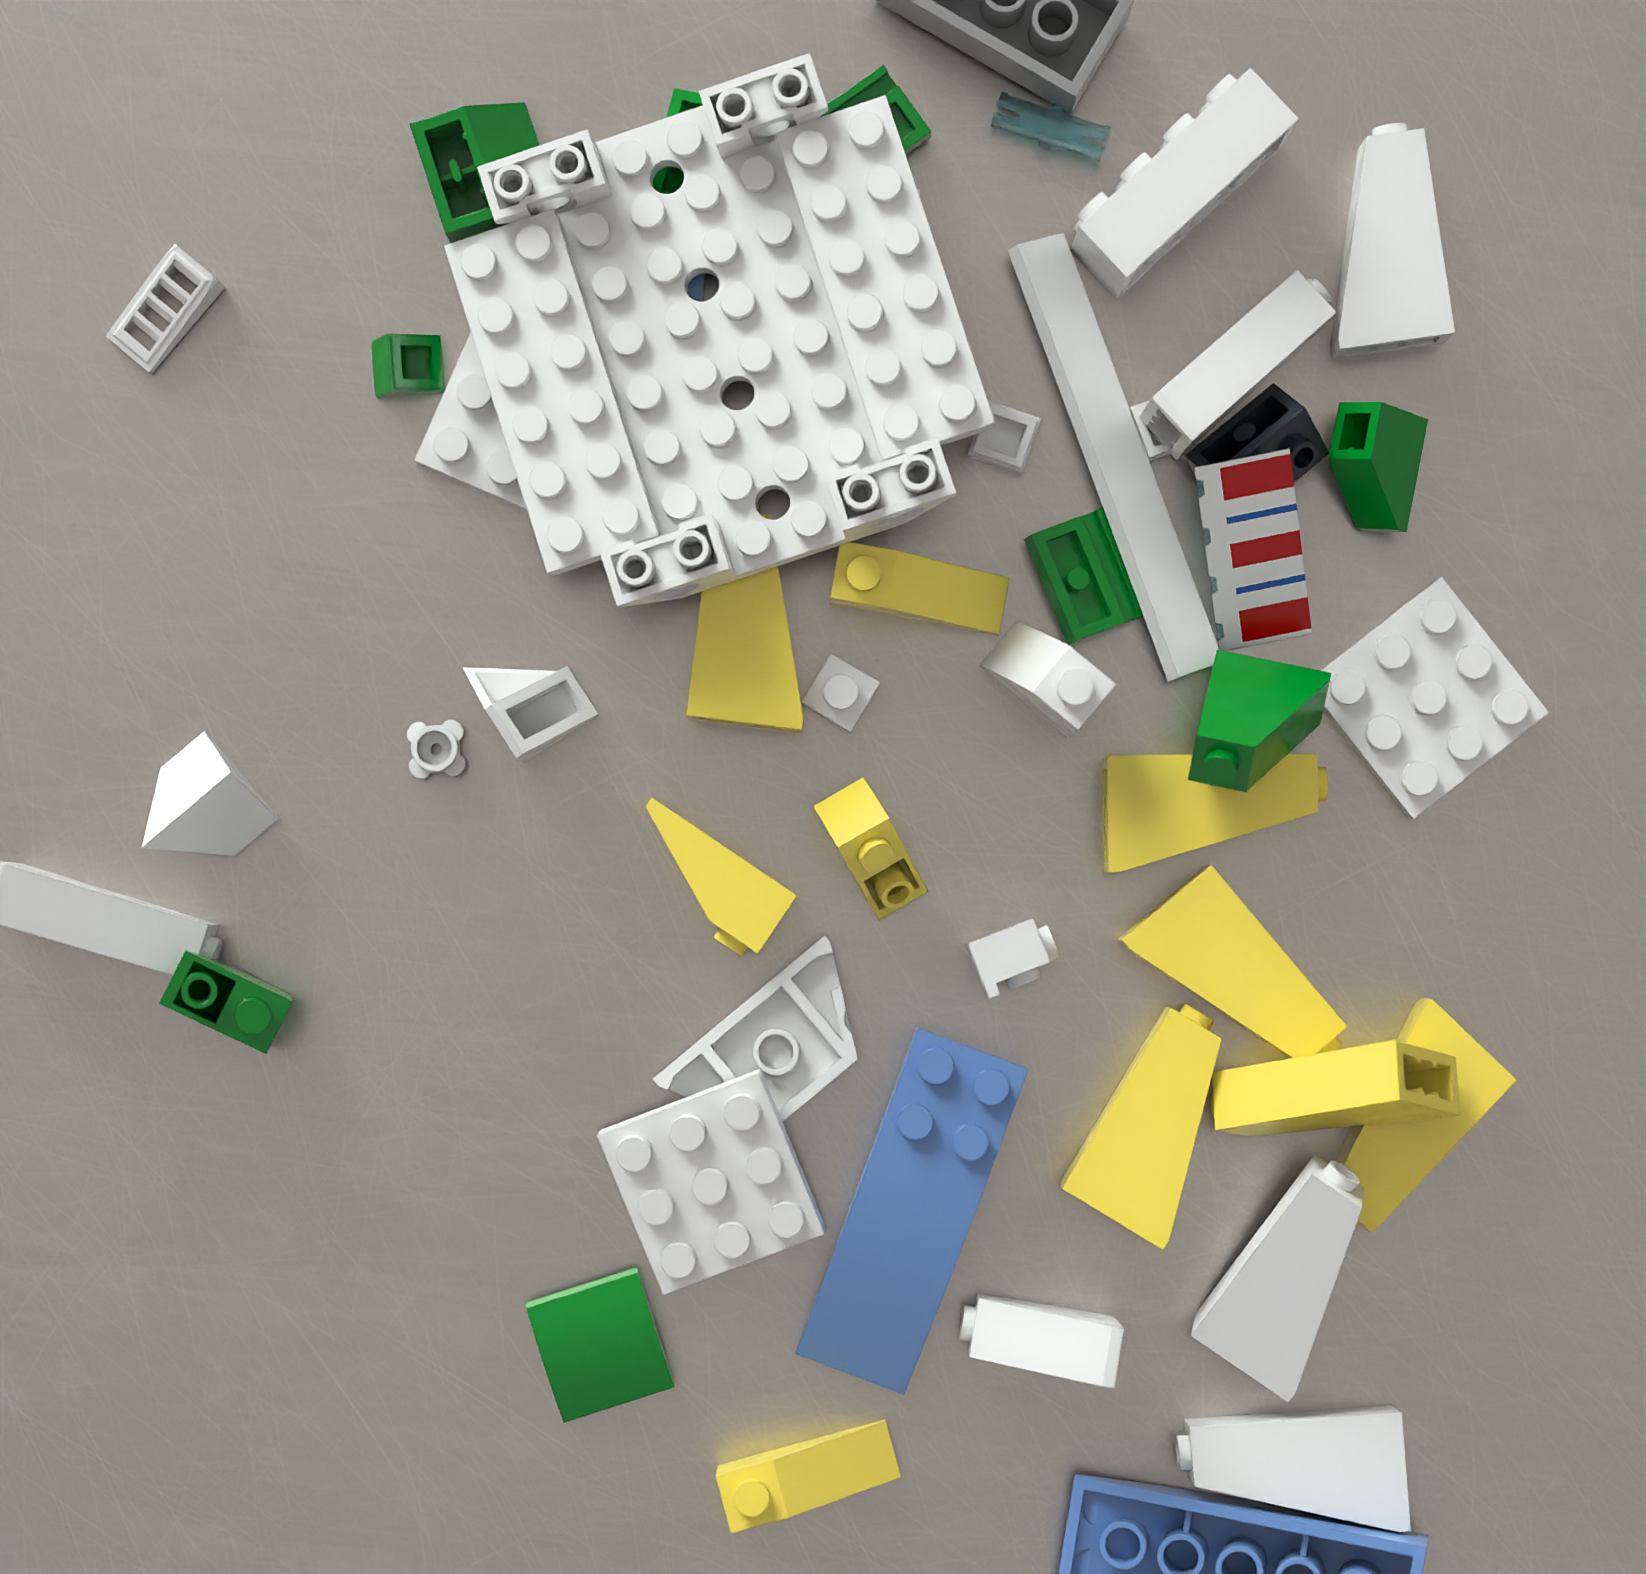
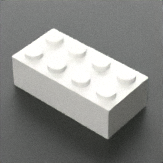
[1070,68,1299,300]

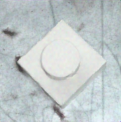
[801,653,880,733]

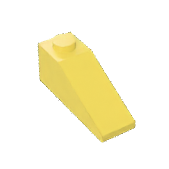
[830,542,1009,635]
[646,798,797,956]
[716,1419,901,1533]

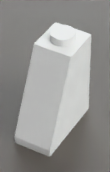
[980,621,1116,738]
[959,1293,1124,1388]

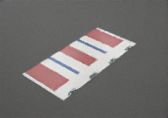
[1194,448,1312,651]

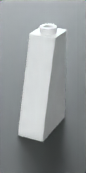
[1330,123,1455,359]
[1139,270,1336,461]
[0,861,222,975]
[1191,1155,1364,1402]
[1175,1405,1411,1532]

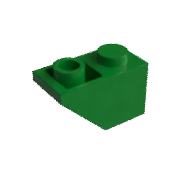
[1328,402,1428,532]
[159,950,293,1054]

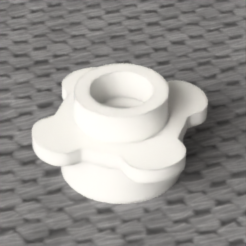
[407,720,466,779]

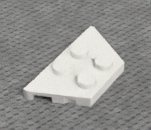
[653,936,858,1122]

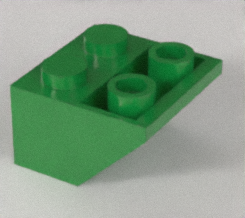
[409,102,539,243]

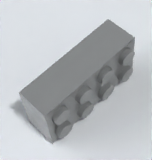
[874,0,1134,114]

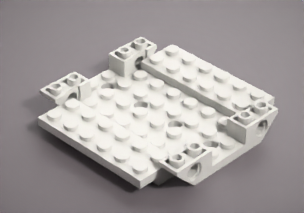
[444,53,996,608]

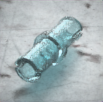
[991,91,1111,163]

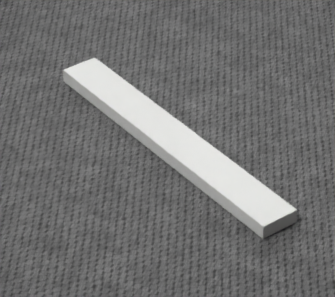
[1008,233,1219,682]

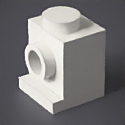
[966,918,1059,999]

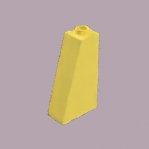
[686,505,804,733]
[1102,754,1328,873]
[1117,865,1347,1059]
[1335,998,1517,1233]
[1058,1003,1222,1250]
[1210,1040,1460,1137]

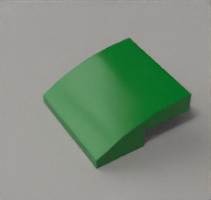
[526,1267,675,1423]

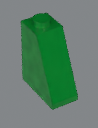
[1188,650,1331,792]

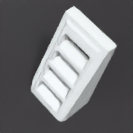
[106,244,225,374]

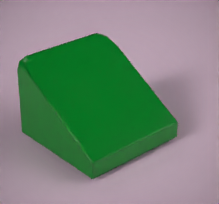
[371,334,445,397]

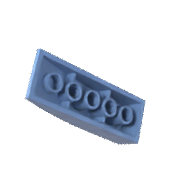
[795,1027,1028,1395]
[1059,1474,1429,1574]

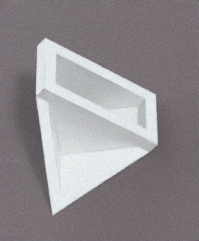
[462,666,598,763]
[141,731,280,856]

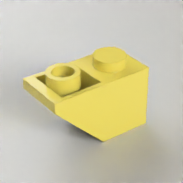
[813,777,928,920]

